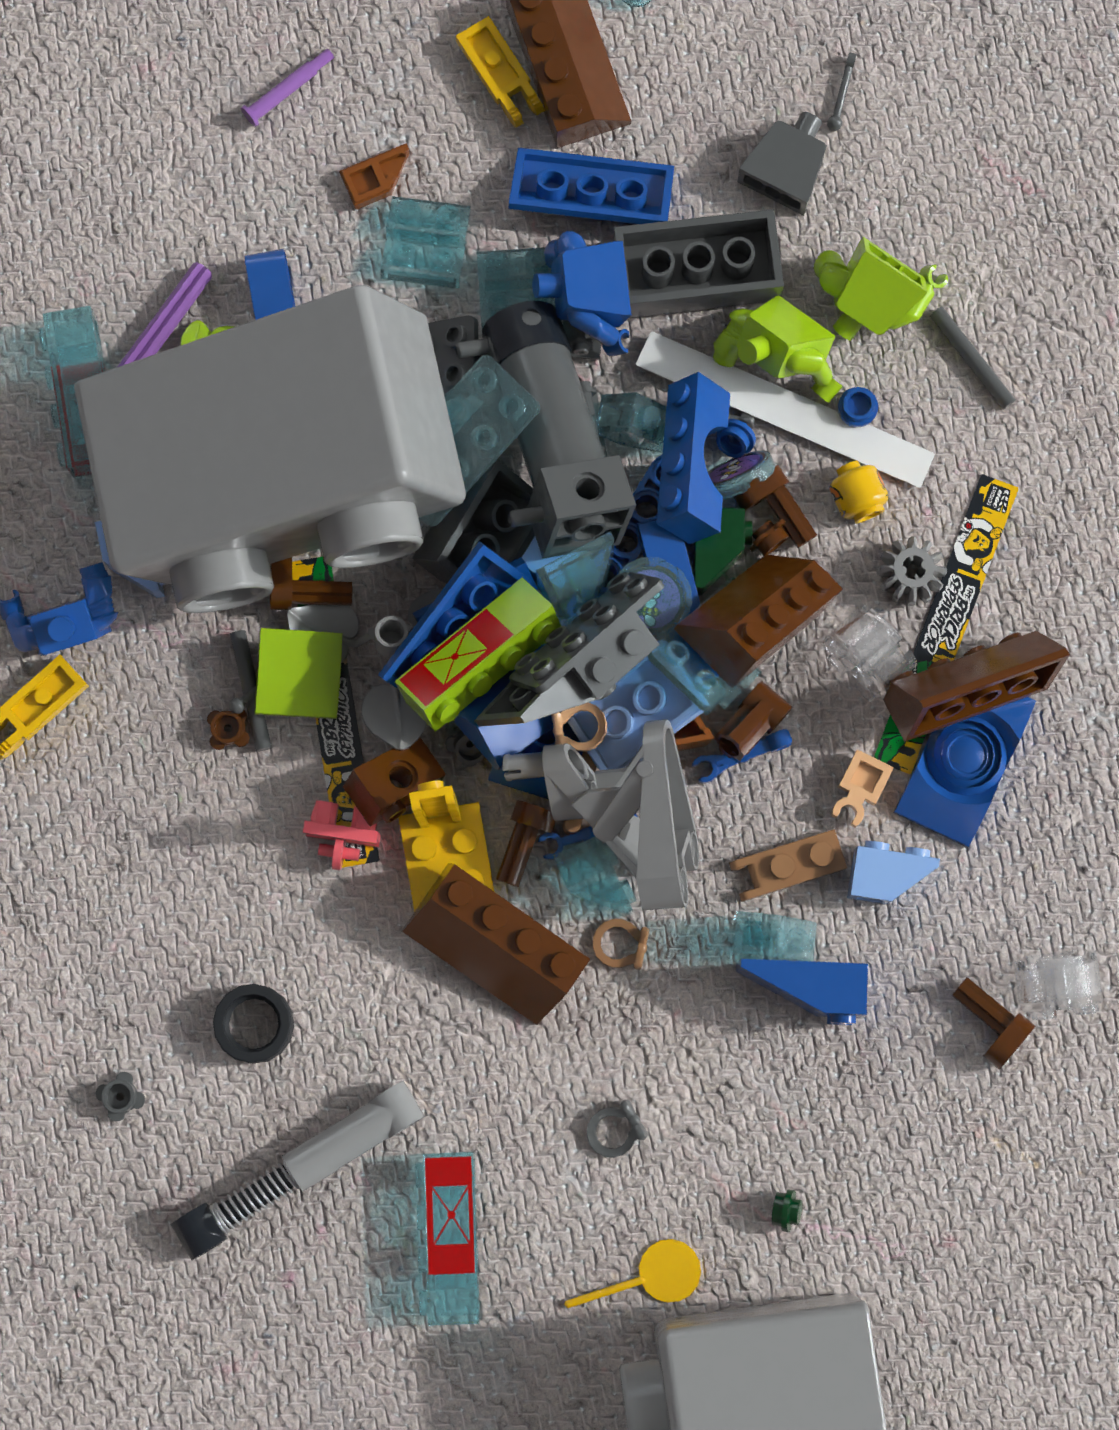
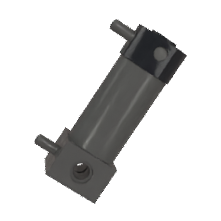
[454,301,636,559]

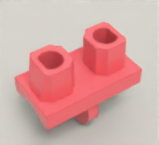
[303,800,381,870]

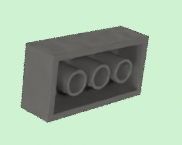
[613,209,784,318]

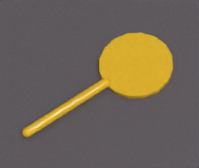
[564,1239,701,1308]

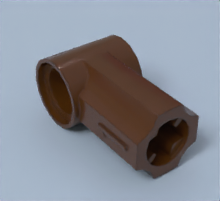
[714,681,793,761]

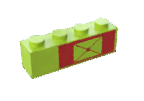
[395,577,561,732]

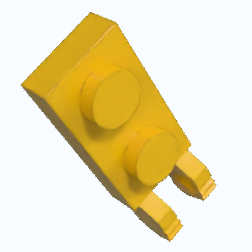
[455,16,545,128]
[0,654,89,760]

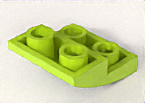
[255,628,343,719]

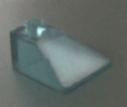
[536,532,614,626]

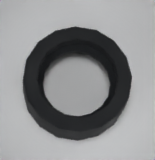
[213,984,294,1064]

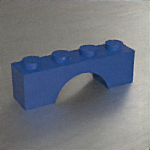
[657,372,730,544]

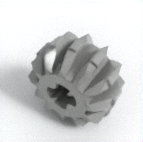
[877,536,947,606]

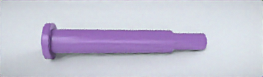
[241,49,334,127]

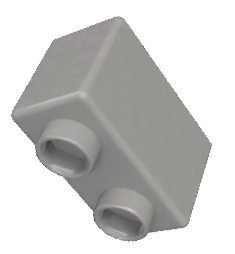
[74,285,466,613]
[619,1293,887,1430]

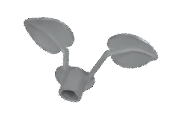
[287,588,443,750]

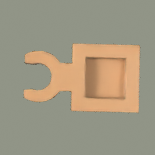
[832,749,894,828]

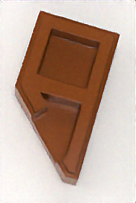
[339,143,409,210]

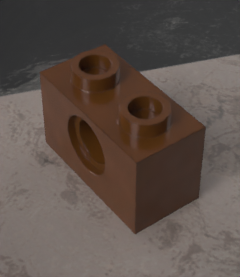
[343,737,446,826]

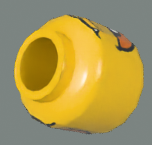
[829,460,889,524]

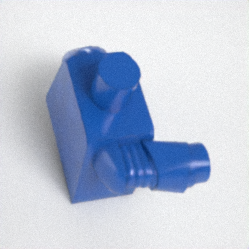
[532,231,631,357]
[0,562,119,656]

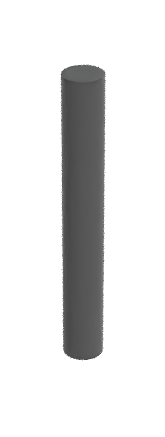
[930,306,1016,410]
[230,630,272,752]

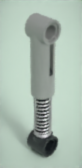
[170,1080,425,1261]

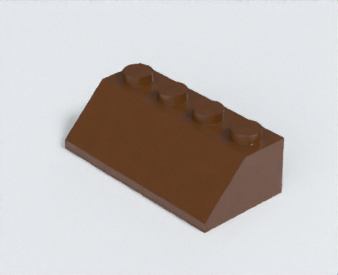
[506,0,632,149]
[674,555,843,688]
[883,631,1070,742]
[401,863,590,1025]

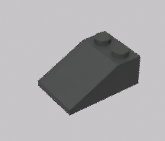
[474,670,617,727]

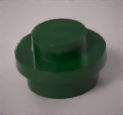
[772,1189,802,1232]

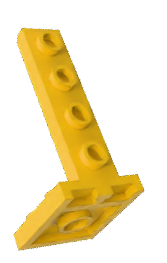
[399,780,495,912]

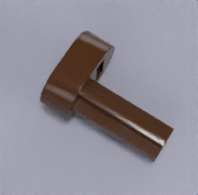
[732,465,818,548]
[270,557,353,610]
[496,800,556,887]
[951,977,1036,1070]

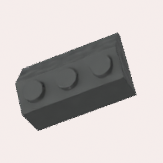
[412,458,535,584]

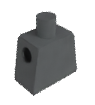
[737,112,827,216]

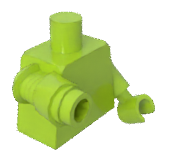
[813,237,948,341]
[713,295,842,403]

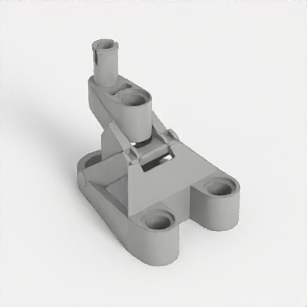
[503,719,699,910]

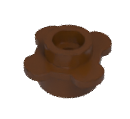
[750,519,789,557]
[207,710,250,750]

